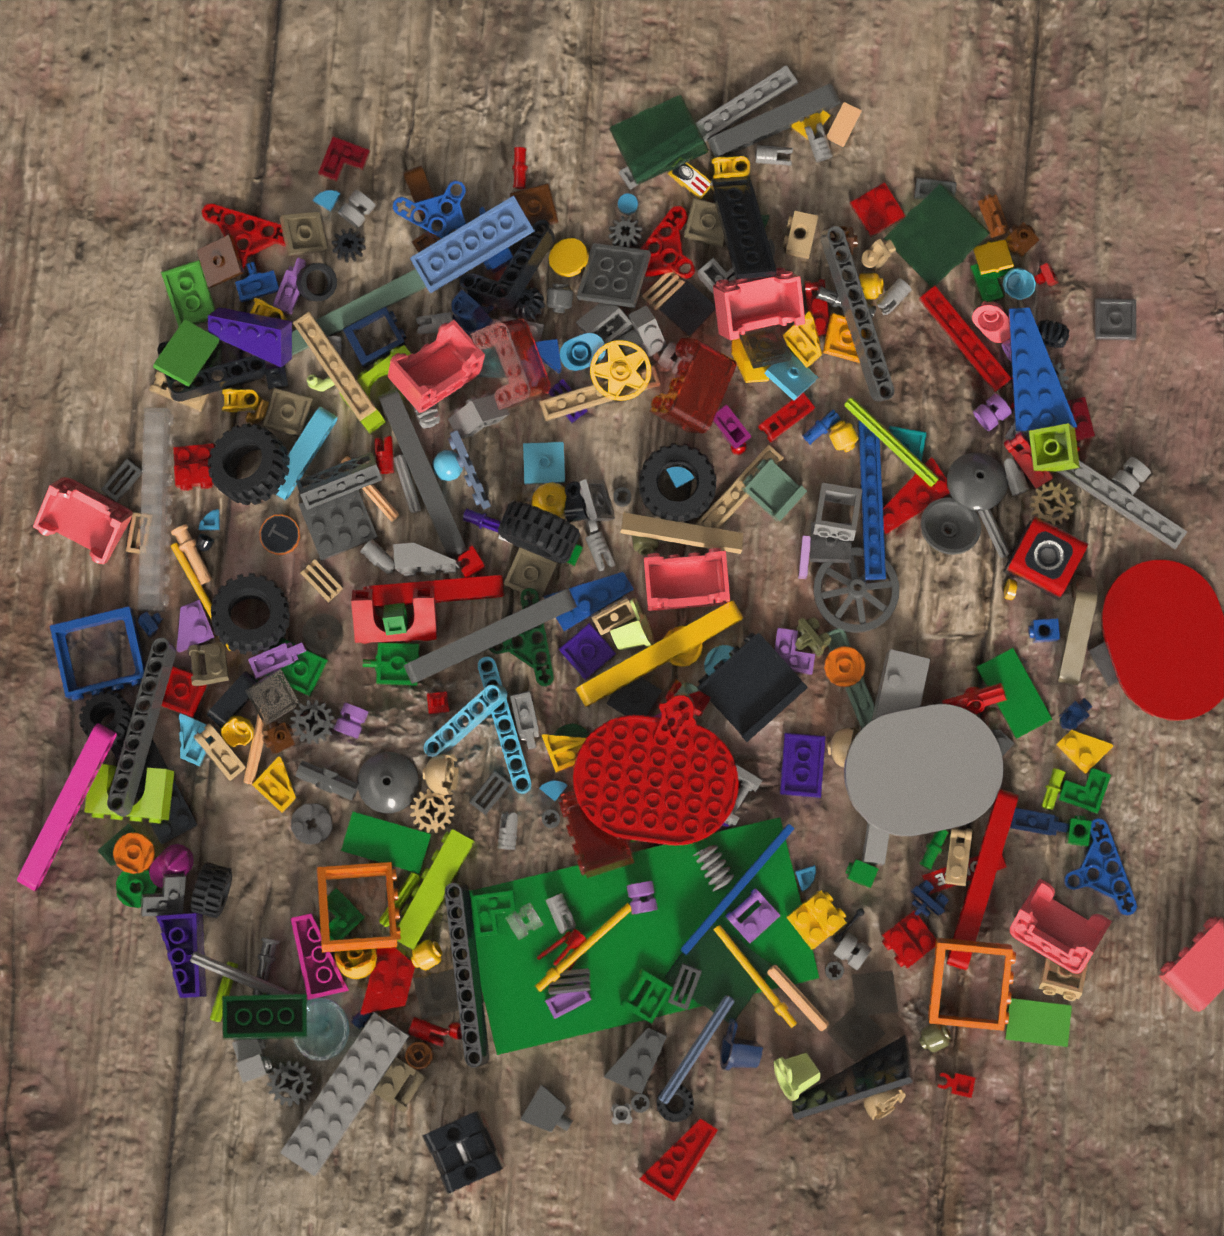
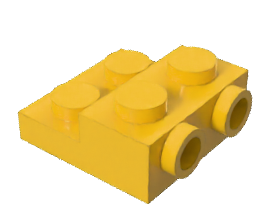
[787,890,847,950]

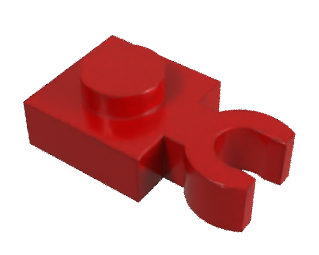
[937,1073,976,1098]

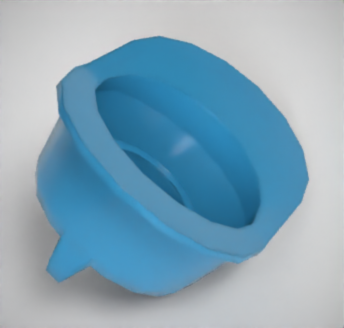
[560,333,606,371]

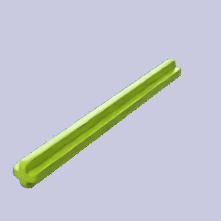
[844,397,939,486]

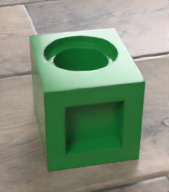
[383,603,408,635]
[1065,815,1092,847]
[845,859,879,889]

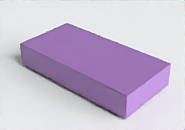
[545,982,592,1019]

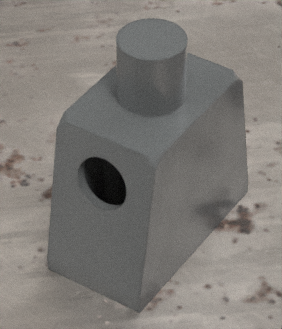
[520,1085,573,1132]

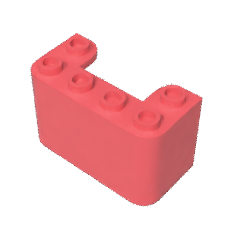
[713,267,805,340]
[388,320,485,413]
[644,548,730,611]
[1159,916,1224,1011]

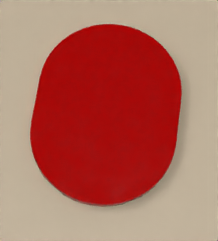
[1101,560,1224,721]
[573,715,739,845]

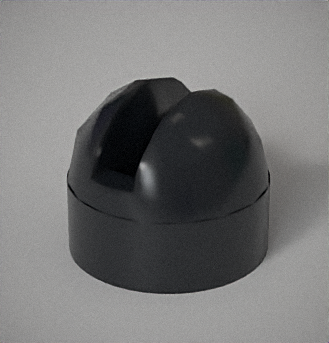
[196,534,214,551]

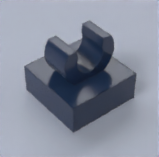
[138,612,163,638]

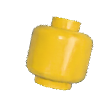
[858,273,884,299]
[829,421,858,452]
[411,940,443,970]

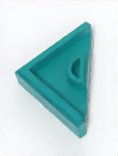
[889,426,927,462]

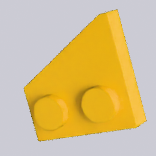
[780,311,823,368]
[1056,730,1113,774]
[542,734,586,773]
[252,756,296,813]

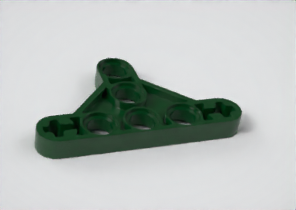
[489,588,555,687]

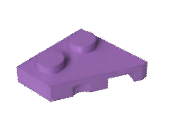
[177,600,215,653]

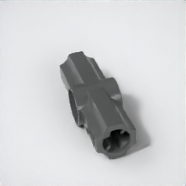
[296,760,359,801]

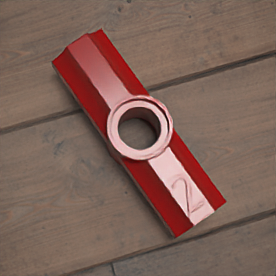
[942,683,1007,714]

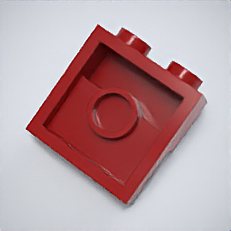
[173,443,215,491]
[881,910,936,969]

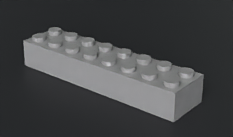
[280,1013,410,1176]

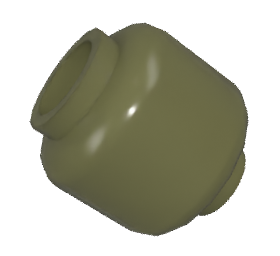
[631,535,659,555]
[919,1024,952,1052]

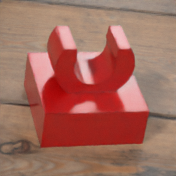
[1034,263,1059,286]
[427,691,450,715]

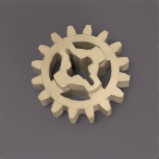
[1029,482,1075,526]
[410,789,455,833]

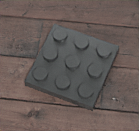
[577,243,651,308]
[298,490,378,561]

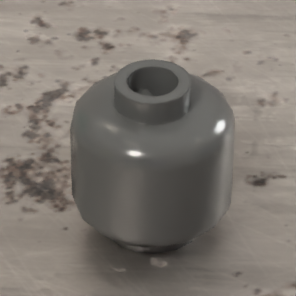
[546,283,573,313]

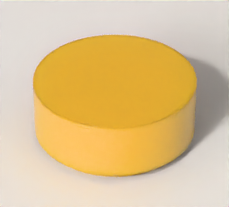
[1004,579,1017,600]

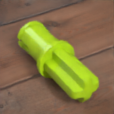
[1042,768,1066,810]

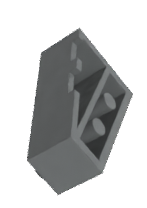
[604,1028,667,1094]

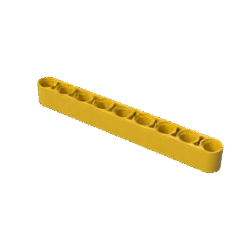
[575,600,744,707]

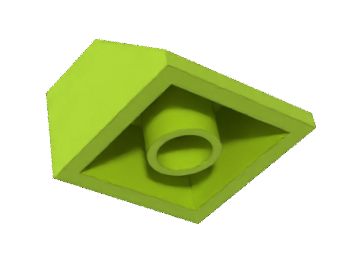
[1029,423,1080,471]

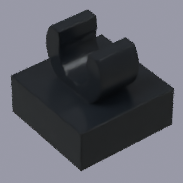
[265,366,289,391]

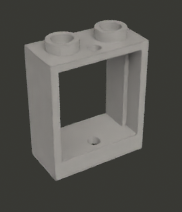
[813,483,862,541]
[862,823,889,866]

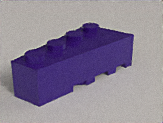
[208,307,292,367]
[156,913,207,998]

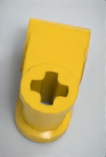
[711,156,750,179]
[250,298,287,320]
[222,389,261,412]

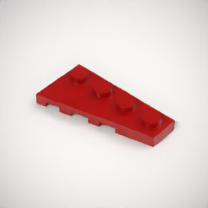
[883,457,950,535]
[639,1118,718,1201]

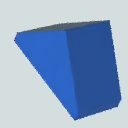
[527,339,562,374]

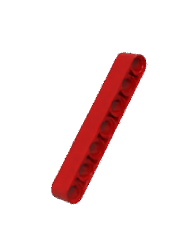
[363,575,504,608]

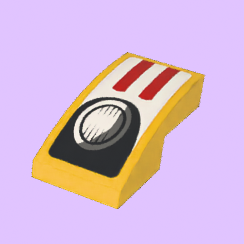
[667,158,711,199]

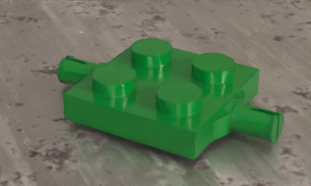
[363,643,420,686]

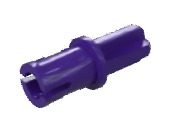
[463,508,501,532]

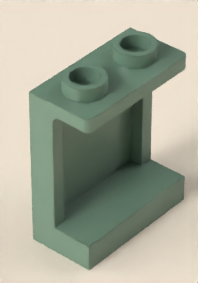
[741,458,807,521]

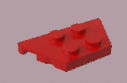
[360,936,415,1015]

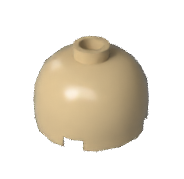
[828,727,860,768]
[423,754,459,795]
[863,1087,905,1120]

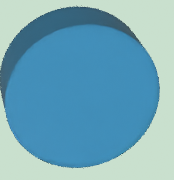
[618,194,638,215]

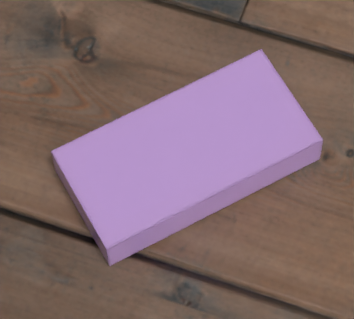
[798,536,811,579]

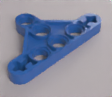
[392,180,466,238]
[1064,819,1137,916]

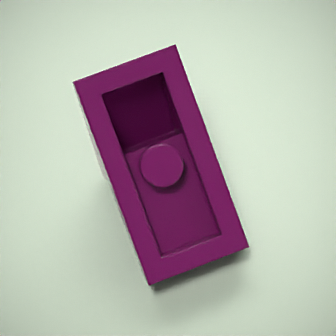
[710,405,752,449]

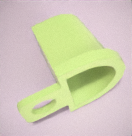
[610,598,654,651]
[774,1053,820,1101]

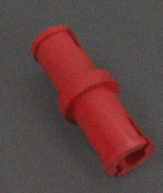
[512,147,528,189]

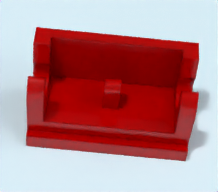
[458,546,485,578]

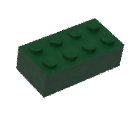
[222,994,307,1040]

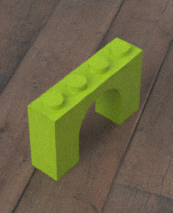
[339,345,411,434]
[84,764,174,824]

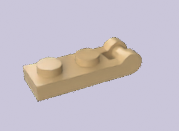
[149,371,209,412]
[193,724,246,781]
[945,827,973,886]

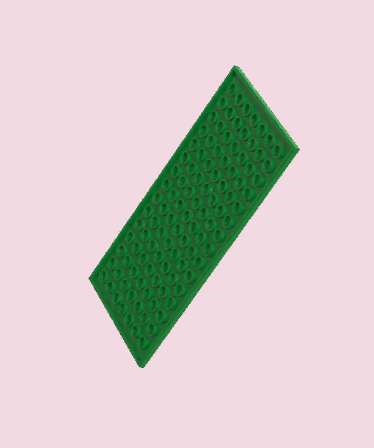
[470,817,819,1055]

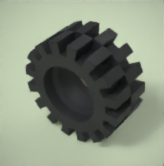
[657,1085,694,1122]

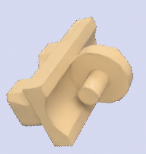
[861,239,896,271]

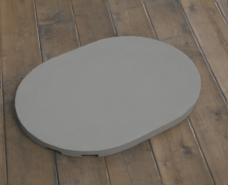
[844,704,1003,836]

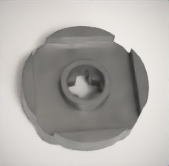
[291,803,333,845]

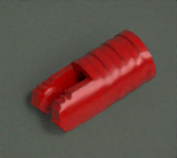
[374,435,394,474]
[408,1017,449,1047]

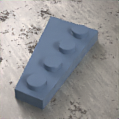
[448,430,491,510]

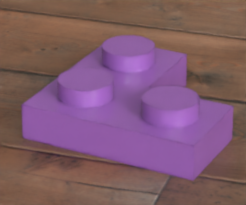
[774,628,815,675]

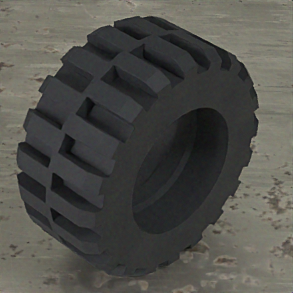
[208,423,290,505]
[639,443,717,523]
[498,501,580,563]
[211,573,290,655]

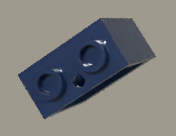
[343,307,407,368]

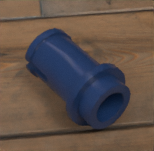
[350,1010,375,1030]

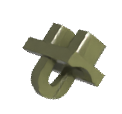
[795,617,831,657]

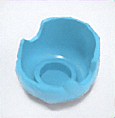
[1003,268,1036,300]
[432,450,463,481]

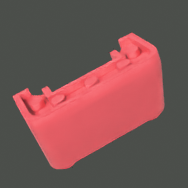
[33,477,133,564]
[1010,879,1112,974]

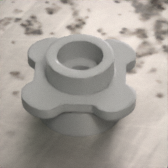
[611,1103,632,1125]

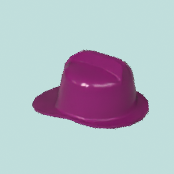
[149,844,194,888]

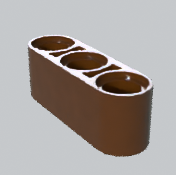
[403,165,436,222]

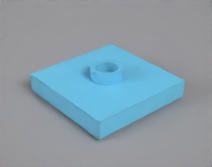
[764,350,818,400]
[523,442,565,485]

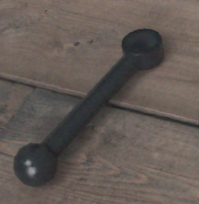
[833,908,865,943]

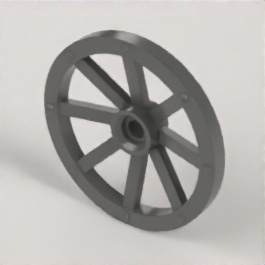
[813,547,899,633]

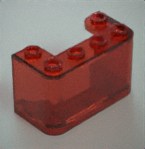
[470,319,551,410]
[649,338,737,434]
[558,790,634,878]

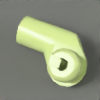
[307,374,335,392]

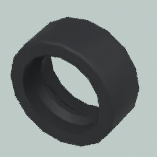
[296,263,337,301]

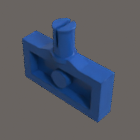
[235,262,279,303]

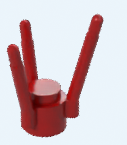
[537,929,586,971]

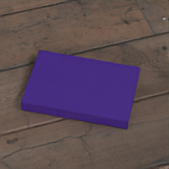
[780,733,826,798]

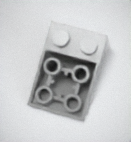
[393,543,461,577]

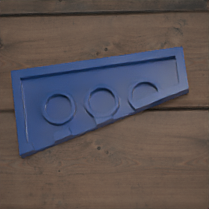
[543,572,634,632]

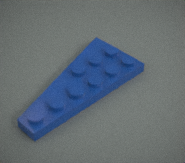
[1008,307,1077,431]

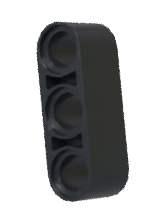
[207,671,262,728]

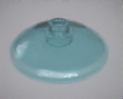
[293,998,349,1061]

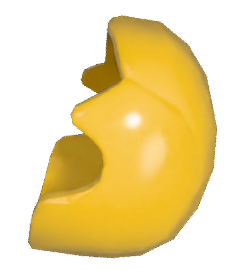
[221,716,254,747]

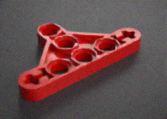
[202,204,286,270]
[640,206,695,279]

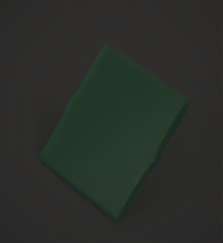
[609,95,709,184]
[884,183,990,288]
[665,918,773,1023]

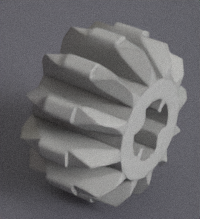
[413,405,440,429]

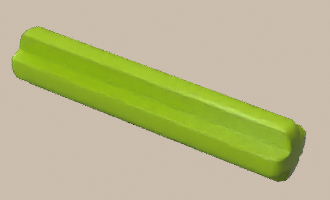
[379,872,421,927]
[210,961,238,1022]

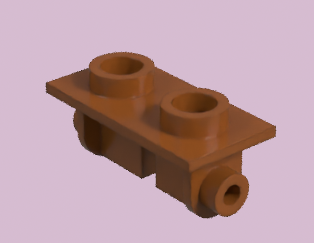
[977,194,1010,238]

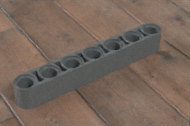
[707,84,841,158]

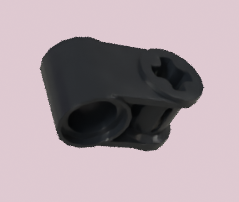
[564,481,589,523]

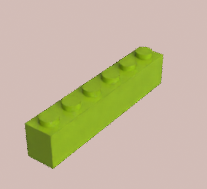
[396,829,475,950]

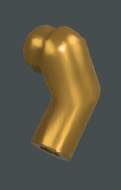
[245,399,269,425]

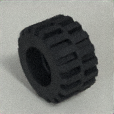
[79,691,133,748]
[191,862,232,918]

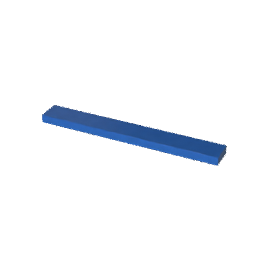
[858,420,886,580]
[681,824,795,955]

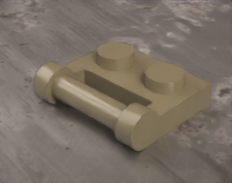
[188,642,229,686]
[373,1057,427,1113]

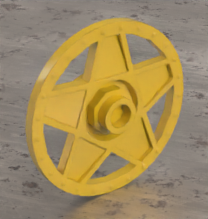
[590,340,651,400]

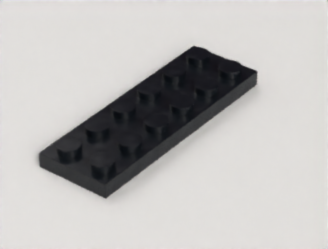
[710,176,777,280]
[111,723,198,845]

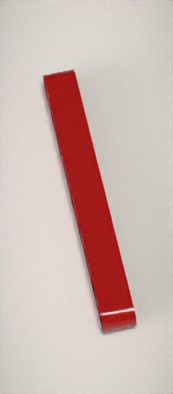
[946,789,1019,970]

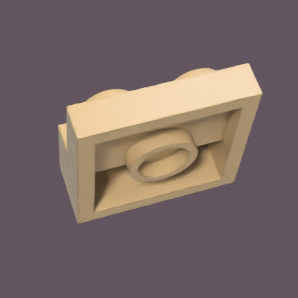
[1039,957,1088,1001]

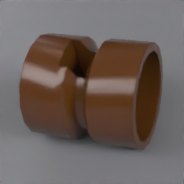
[405,1042,434,1069]

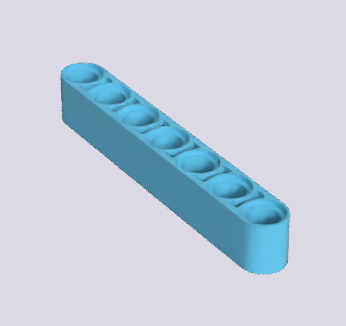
[478,657,532,794]

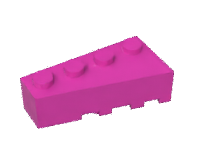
[290,914,349,1000]

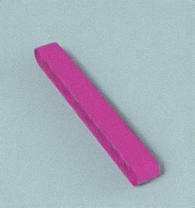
[17,723,117,891]

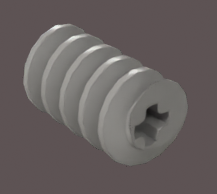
[693,845,734,891]

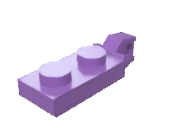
[273,257,306,315]
[248,642,307,678]

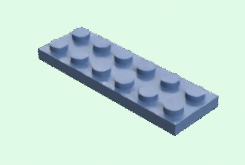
[410,196,534,293]

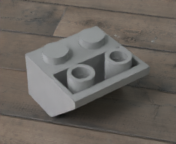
[576,303,632,349]

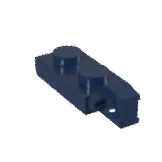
[1010,808,1069,836]

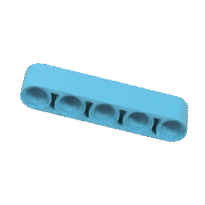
[276,406,338,500]
[424,685,507,757]

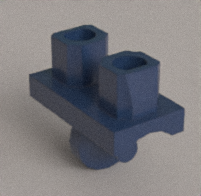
[1059,698,1093,731]
[910,880,948,917]

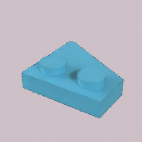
[179,713,217,767]

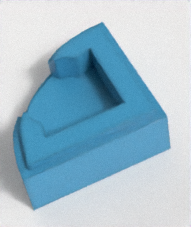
[313,190,341,212]
[666,467,694,488]
[199,509,220,531]
[539,781,568,801]
[795,865,816,891]

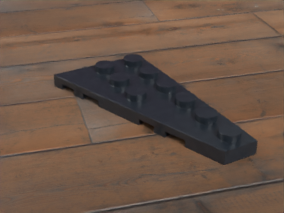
[792,1035,913,1120]

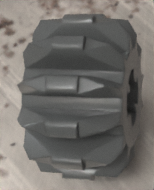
[609,216,642,248]

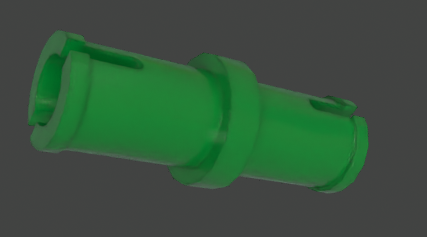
[919,830,949,869]

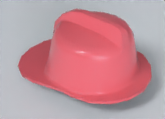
[972,301,1010,343]

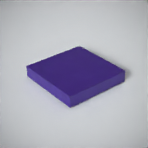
[559,623,616,680]

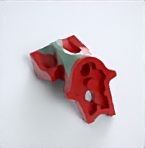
[656,680,711,746]

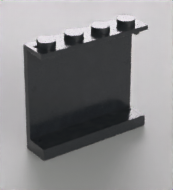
[697,632,808,742]

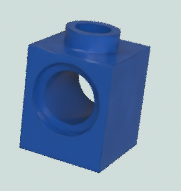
[1028,619,1060,643]

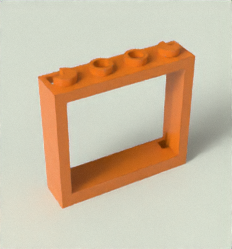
[317,862,401,952]
[928,937,1016,1031]

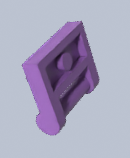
[725,888,780,943]

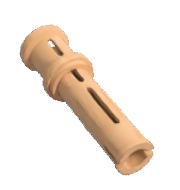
[171,524,213,585]

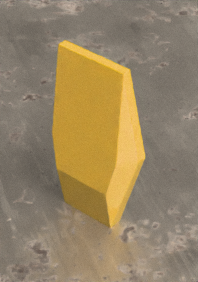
[731,327,771,383]

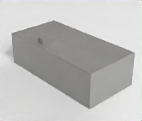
[872,649,930,721]

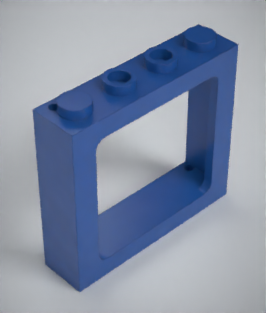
[50,607,146,701]

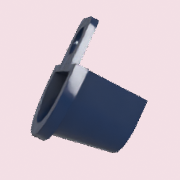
[451,290,495,335]
[720,1018,763,1071]

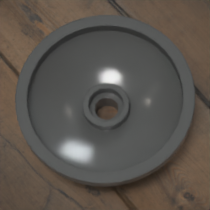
[947,453,1008,511]
[920,498,981,555]
[357,752,419,813]

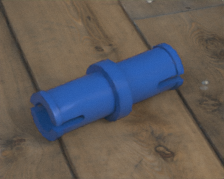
[802,409,841,445]

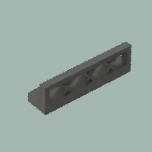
[296,452,383,510]

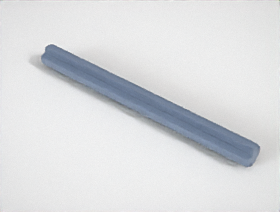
[659,995,734,1104]

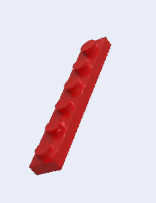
[919,286,1012,392]

